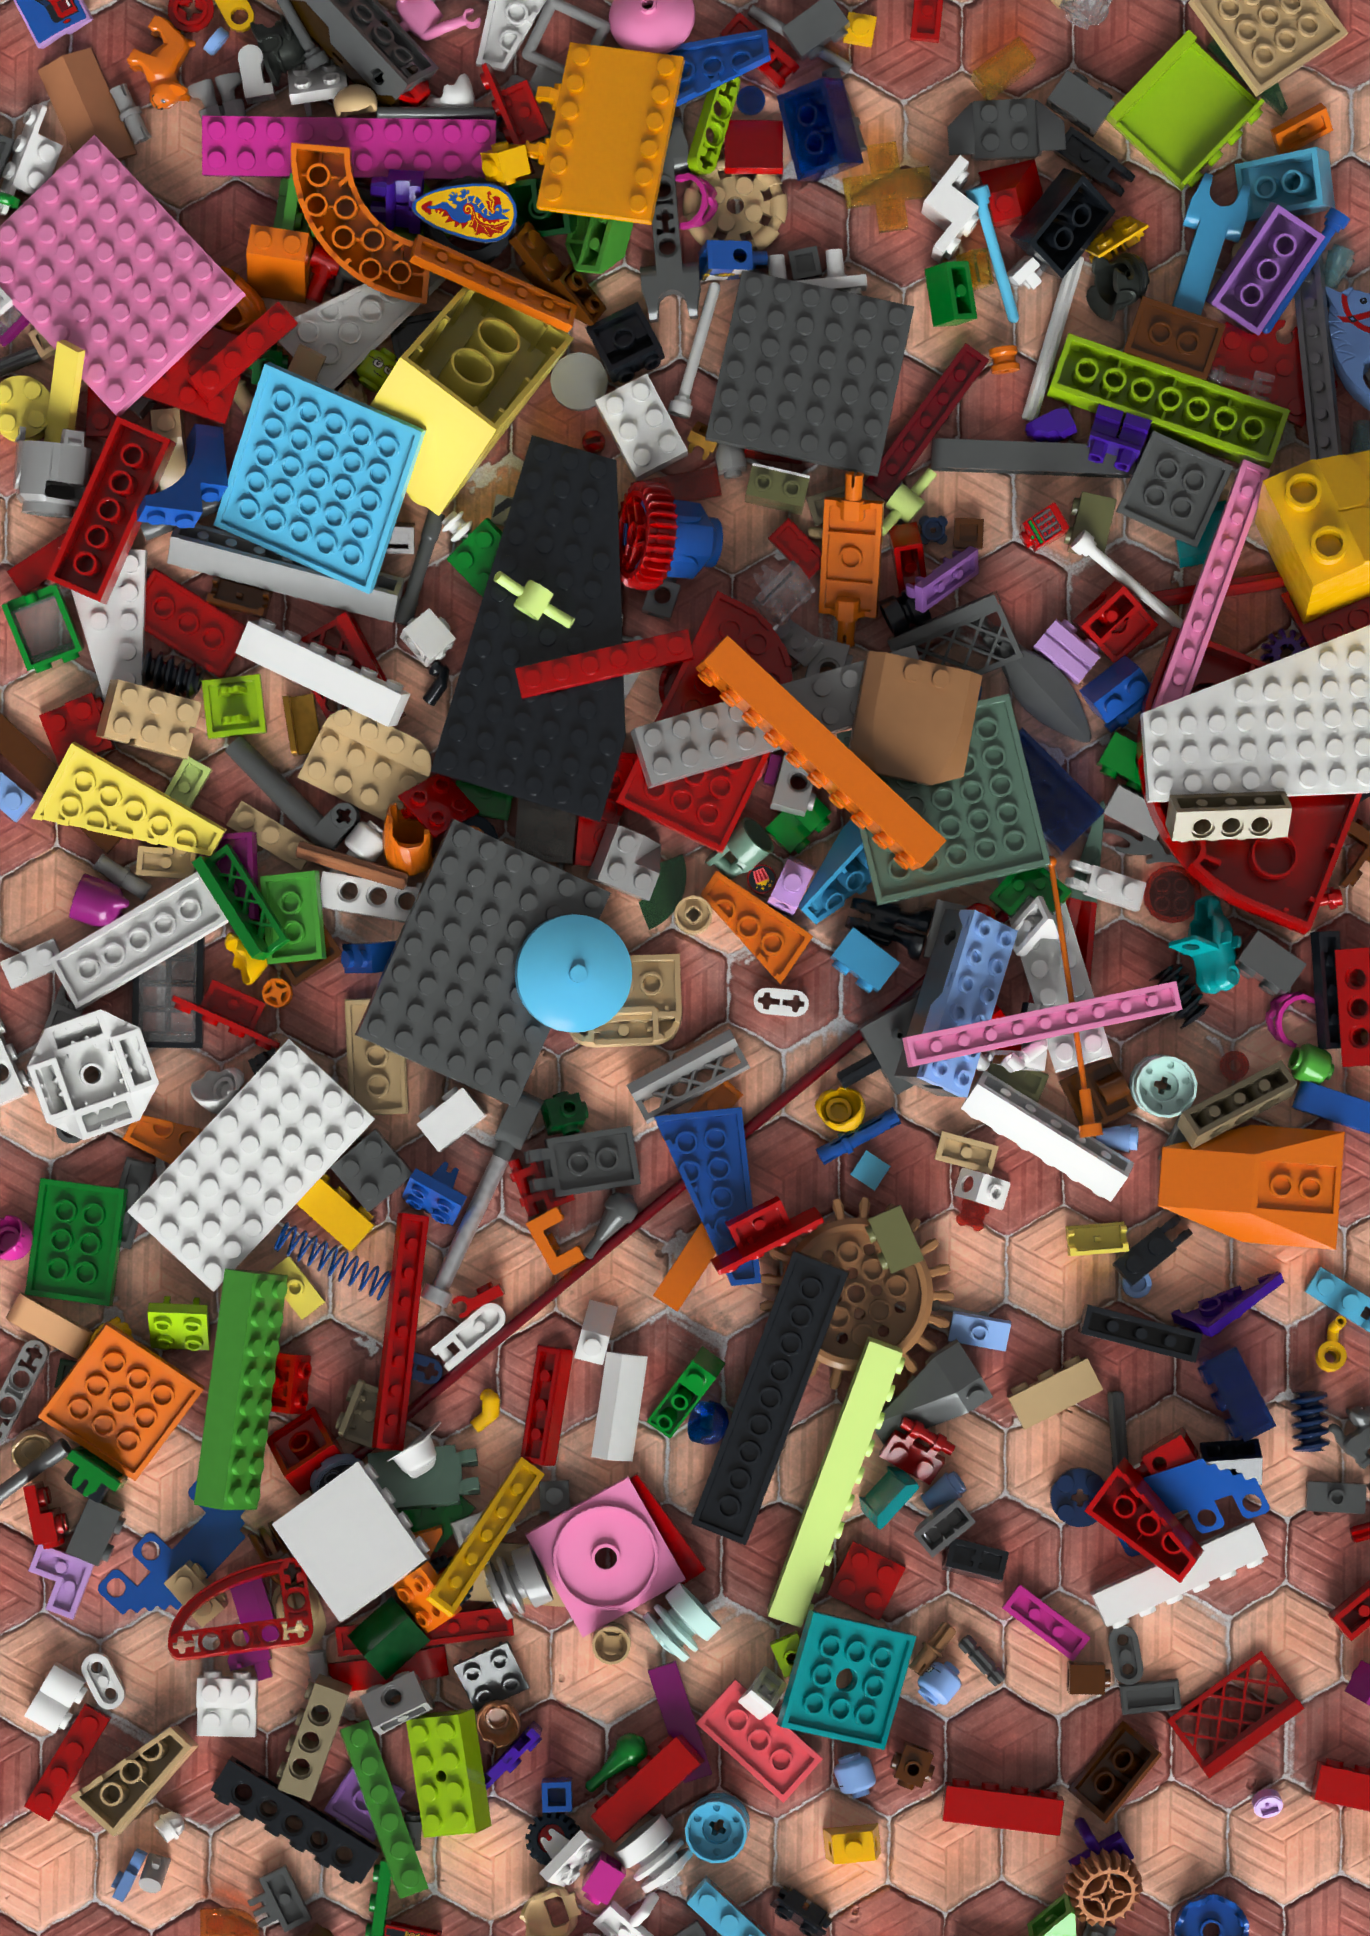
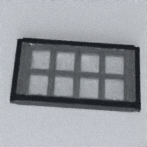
[132,937,205,1048]

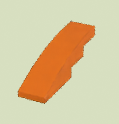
[653,1221,716,1312]

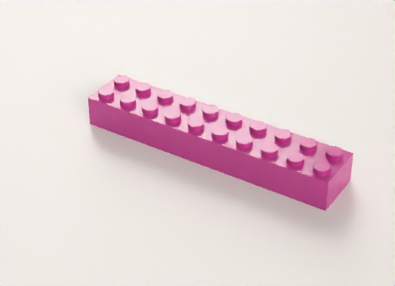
[202,115,496,180]

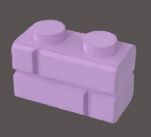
[1033,619,1101,685]

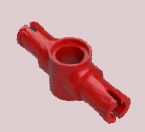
[305,242,340,303]

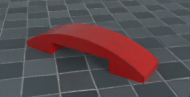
[328,1645,449,1691]

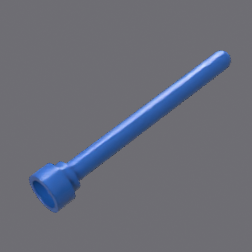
[1262,207,1350,334]

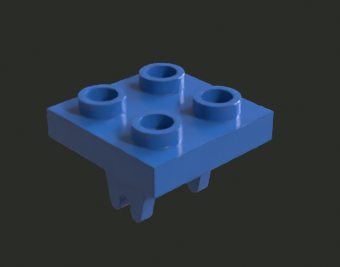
[402,1162,467,1226]

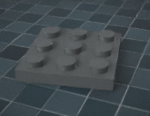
[1116,431,1233,548]

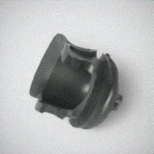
[250,14,314,86]
[1086,252,1150,322]

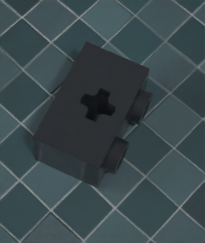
[1199,1439,1263,1485]

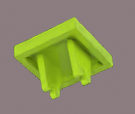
[201,674,267,739]
[147,1296,211,1351]

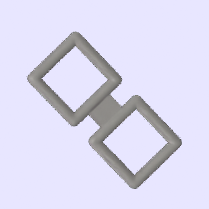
[490,0,610,162]

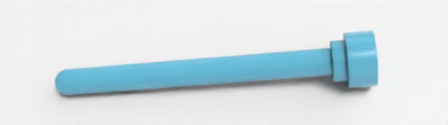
[966,184,1019,323]

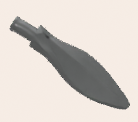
[971,616,1091,743]

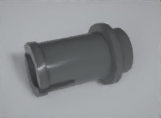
[404,1812,422,1851]

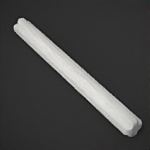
[1022,256,1084,422]

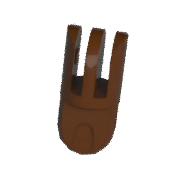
[247,1521,298,1586]

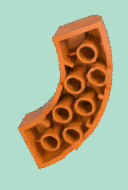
[291,143,431,304]

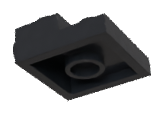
[585,302,665,383]

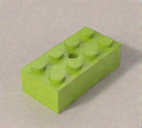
[406,1708,492,1838]

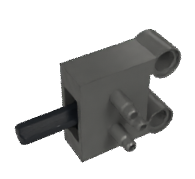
[837,985,922,1095]

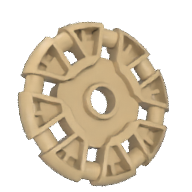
[683,154,788,258]

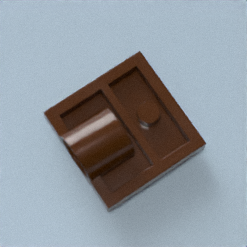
[1058,1057,1137,1126]

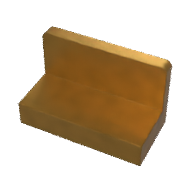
[282,694,320,757]

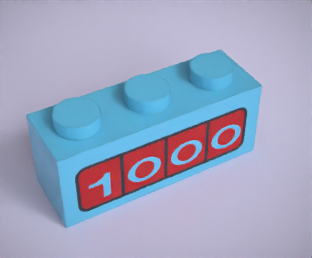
[687,1876,771,1936]

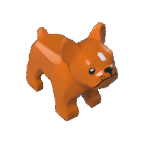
[127,15,196,110]

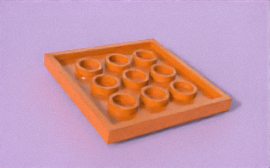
[38,1321,204,1481]

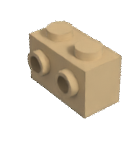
[164,1560,228,1628]

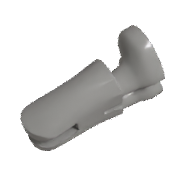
[187,72,246,120]

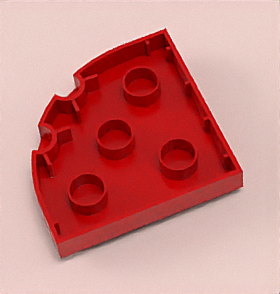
[1137,626,1363,935]

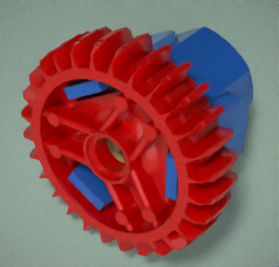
[618,481,723,590]

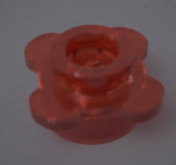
[956,1199,989,1231]

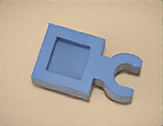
[111,1848,148,1902]

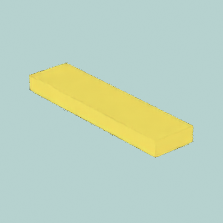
[44,340,85,443]

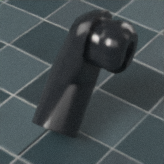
[423,661,450,706]

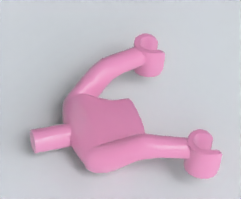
[395,0,481,41]

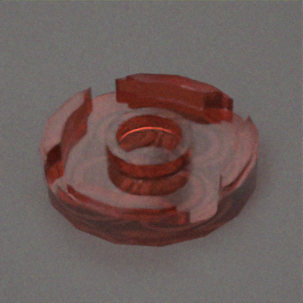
[1143,865,1202,924]

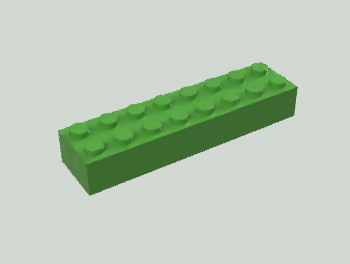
[194,1269,288,1510]

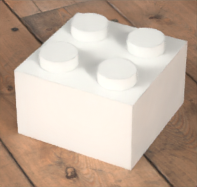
[417,1087,487,1152]

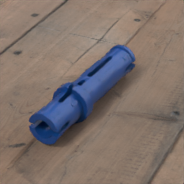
[815,1107,901,1165]

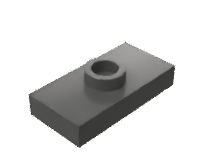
[1305,1481,1367,1514]

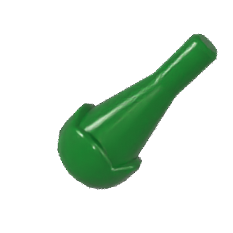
[585,1733,648,1792]

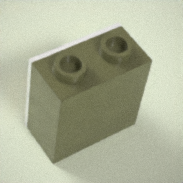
[745,463,810,515]

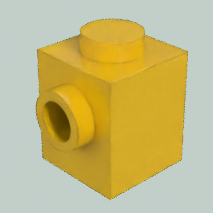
[480,141,531,186]

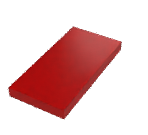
[145,568,246,678]

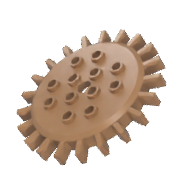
[760,1197,954,1390]

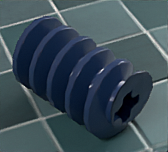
[1290,1391,1330,1452]

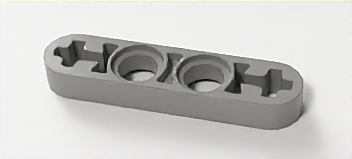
[0,1339,49,1443]

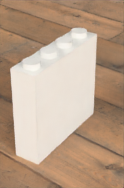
[272,1461,430,1622]

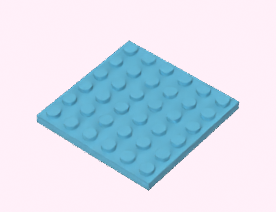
[213,362,426,594]

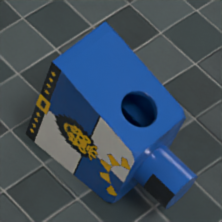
[698,240,768,281]

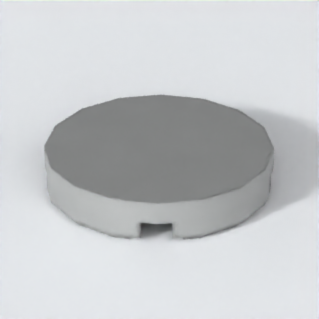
[550,352,608,412]

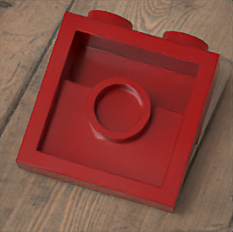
[39,692,116,766]
[23,1481,69,1549]

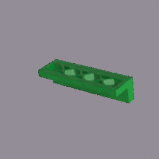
[192,844,290,960]

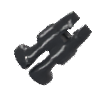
[845,898,934,961]

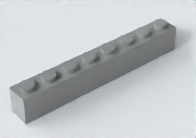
[167,524,404,623]

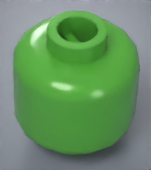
[1288,1043,1334,1085]

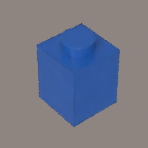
[541,1777,573,1813]

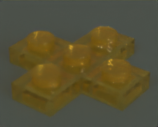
[842,141,932,234]

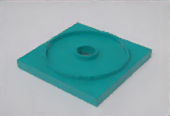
[777,1610,917,1750]

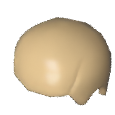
[333,84,378,118]
[11,1429,54,1470]

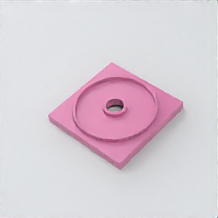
[525,1476,686,1637]

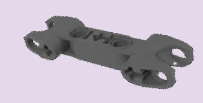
[640,116,701,323]

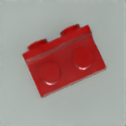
[271,1352,312,1414]

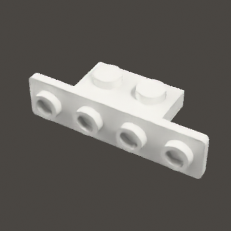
[0,104,63,215]

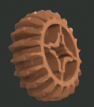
[1063,1848,1143,1927]

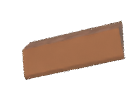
[38,47,137,162]

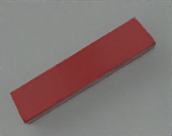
[520,1344,573,1466]
[630,1472,706,1585]

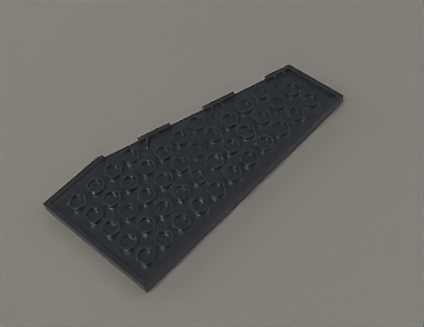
[431,435,626,822]

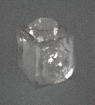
[1059,0,1112,30]

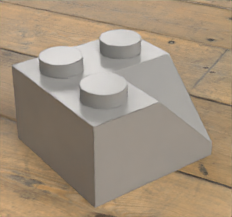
[587,824,661,901]

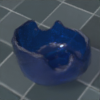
[687,1400,729,1445]

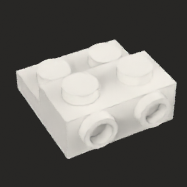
[196,1670,258,1737]

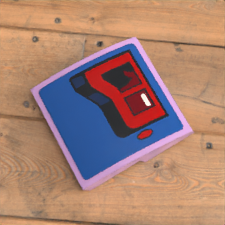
[13,0,94,49]

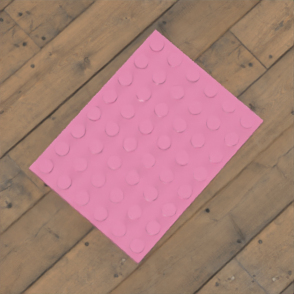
[0,135,246,417]

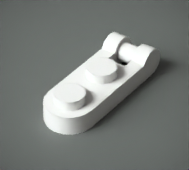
[430,1303,506,1372]

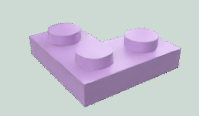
[28,1544,94,1620]

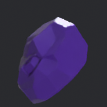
[1025,406,1078,443]

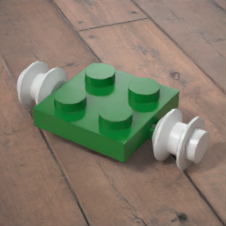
[442,511,503,597]

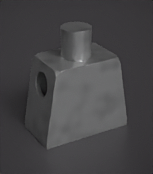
[914,1499,976,1558]

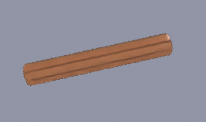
[296,841,409,890]

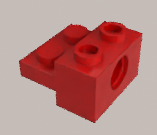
[1073,580,1158,664]

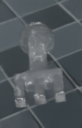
[1208,365,1275,402]

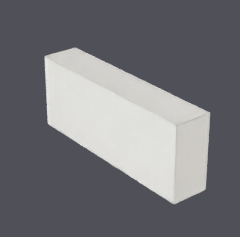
[591,1352,648,1462]

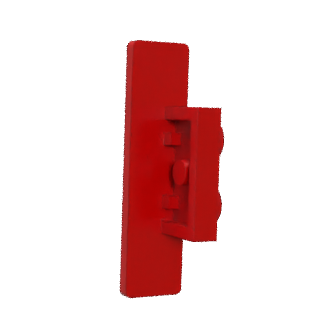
[480,63,551,175]
[171,979,281,1051]
[710,1196,824,1275]

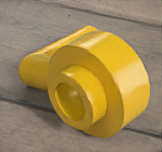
[1315,1316,1347,1372]

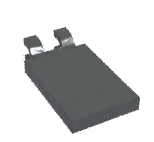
[524,1126,641,1198]

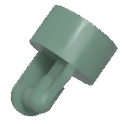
[705,817,774,879]

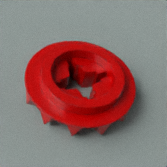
[168,0,214,33]

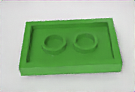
[260,870,327,964]

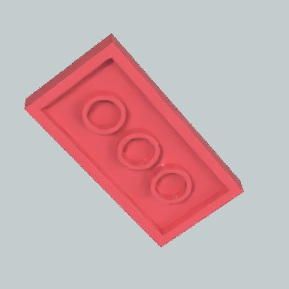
[696,1678,823,1803]

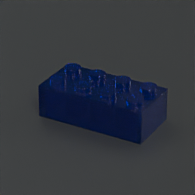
[1018,727,1105,856]

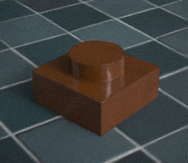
[953,518,984,549]

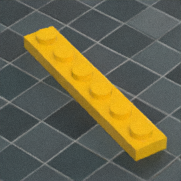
[426,1457,545,1617]

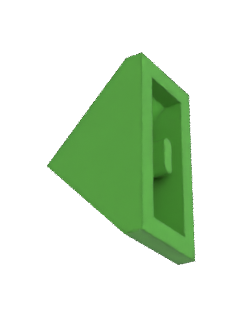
[1027,1893,1076,1936]

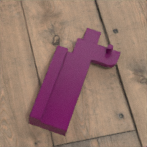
[226,1574,279,1681]

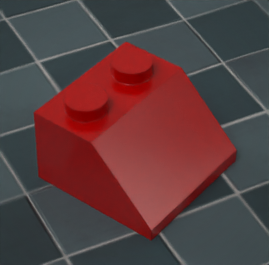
[267,1407,344,1496]

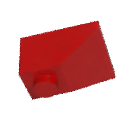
[978,159,1043,229]

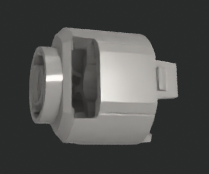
[13,426,92,518]

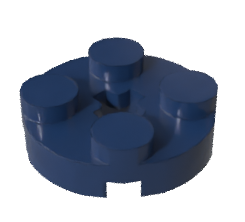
[1050,1467,1105,1527]

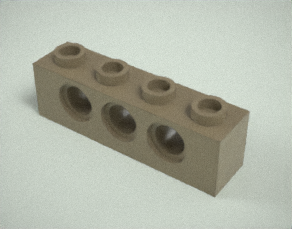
[1165,791,1292,842]
[1177,1060,1297,1149]
[276,1674,352,1801]

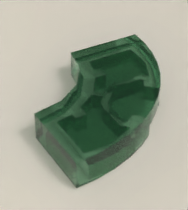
[639,854,686,930]

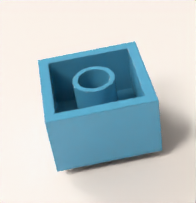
[830,927,900,994]

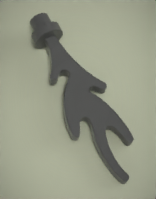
[1103,828,1180,864]

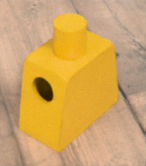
[823,1823,881,1864]

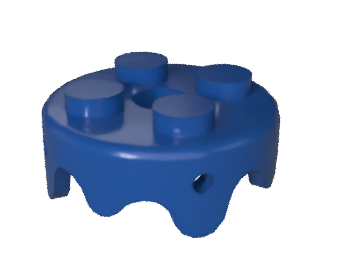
[1174,1893,1250,1936]

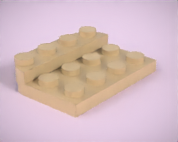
[298,709,432,821]
[568,954,682,1048]

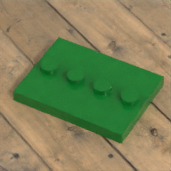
[25,1178,128,1306]

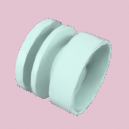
[1129,1054,1198,1118]
[643,1582,721,1663]

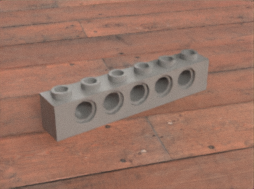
[770,637,853,817]

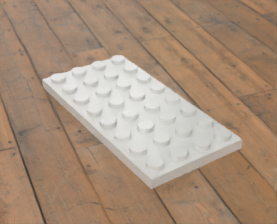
[127,1039,375,1292]

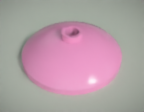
[609,0,695,54]

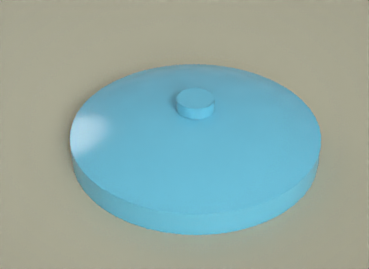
[515,914,632,1032]

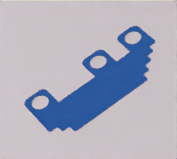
[1117,1458,1270,1557]
[98,1481,245,1614]

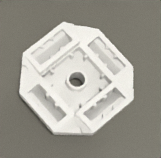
[26,1009,159,1140]

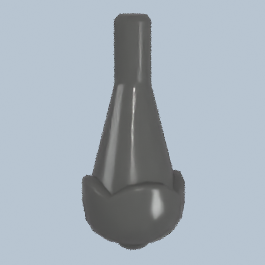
[583,1192,638,1259]

